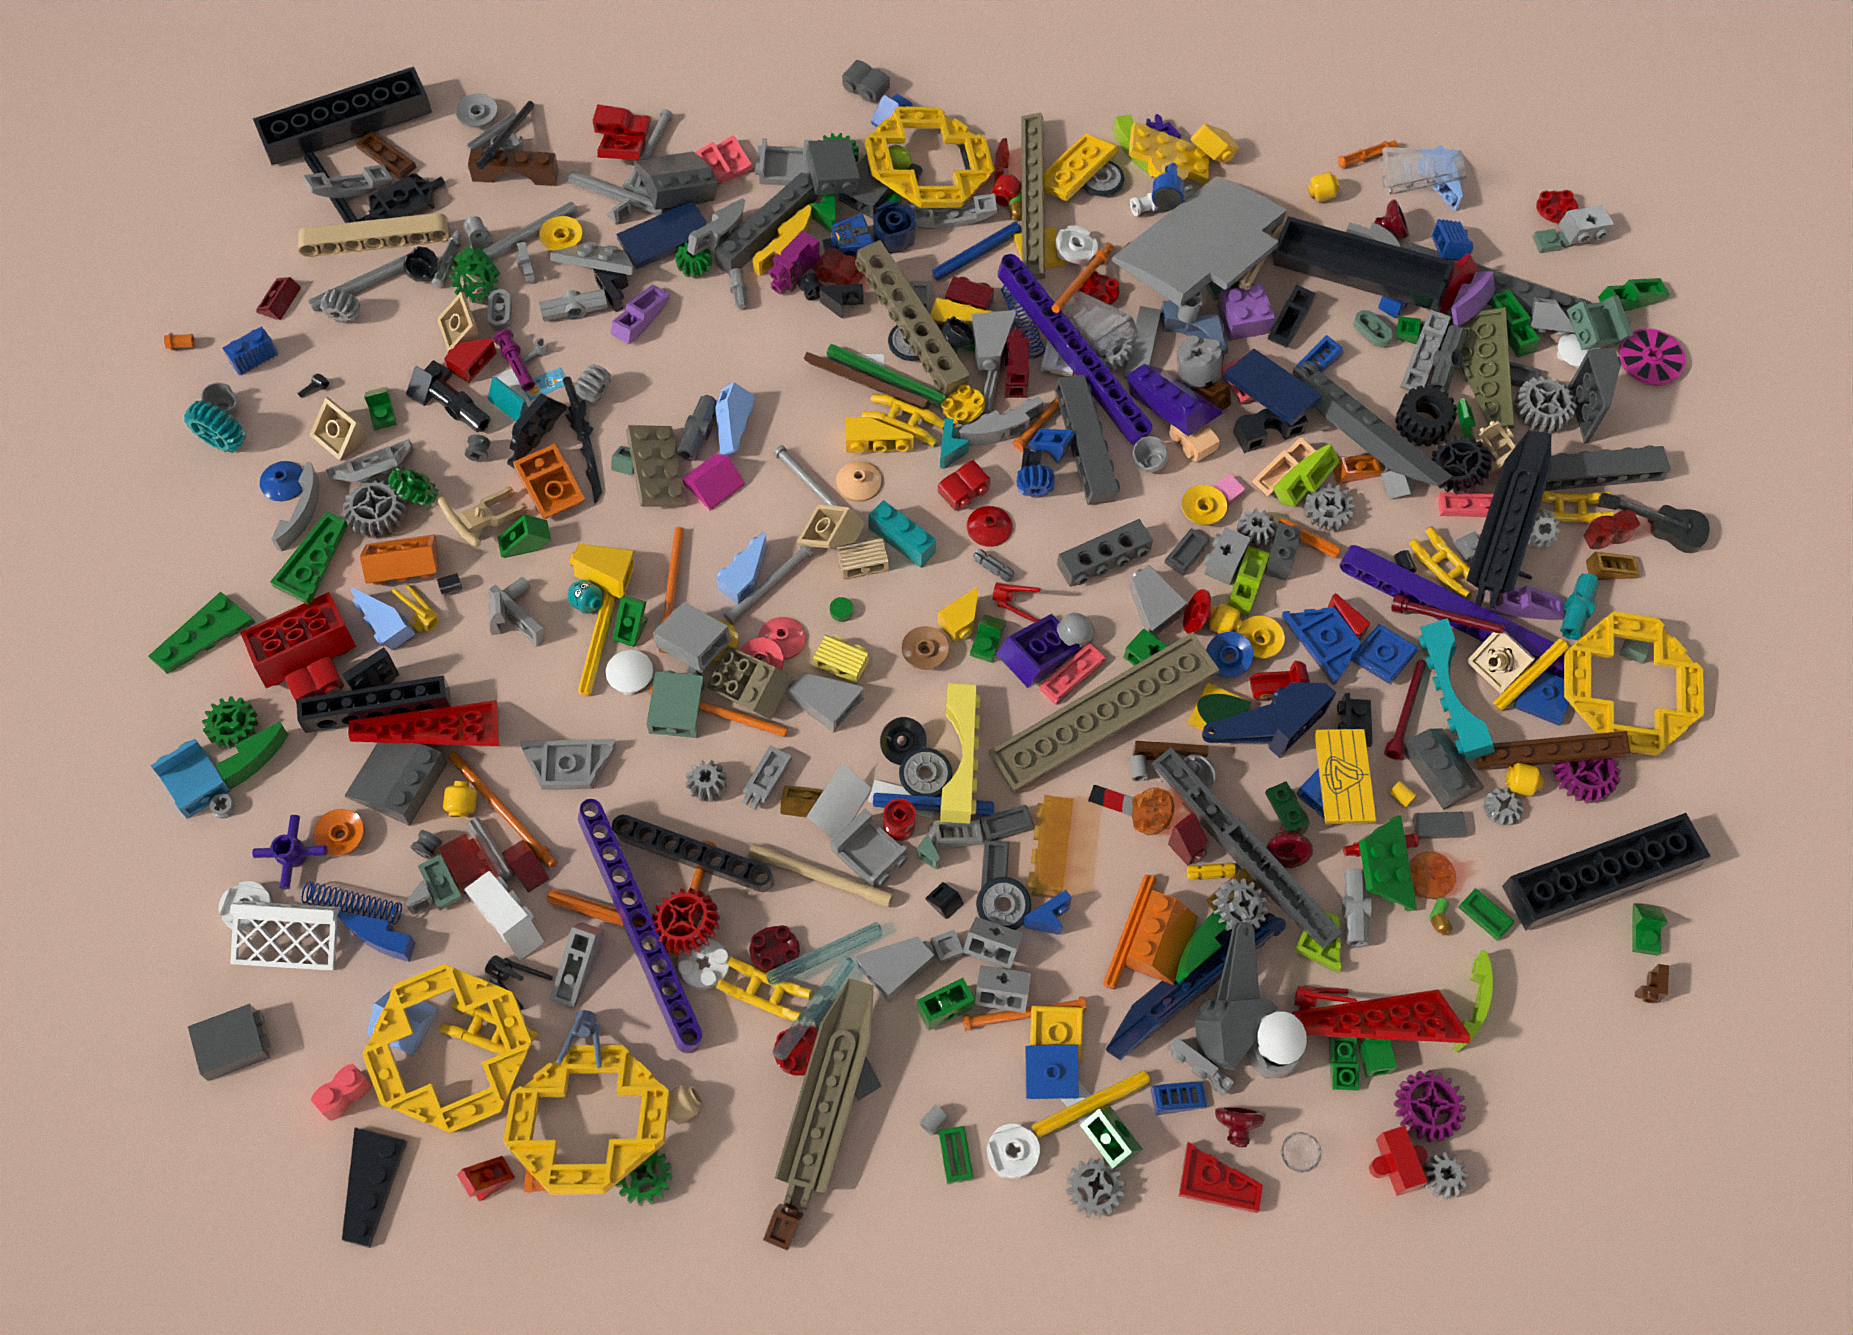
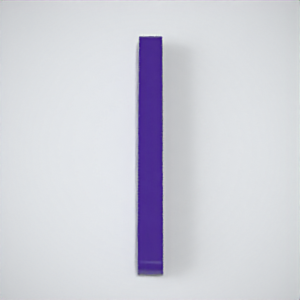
[997,254,1152,445]
[1339,545,1564,679]
[578,799,702,1053]

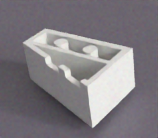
[464,871,545,961]

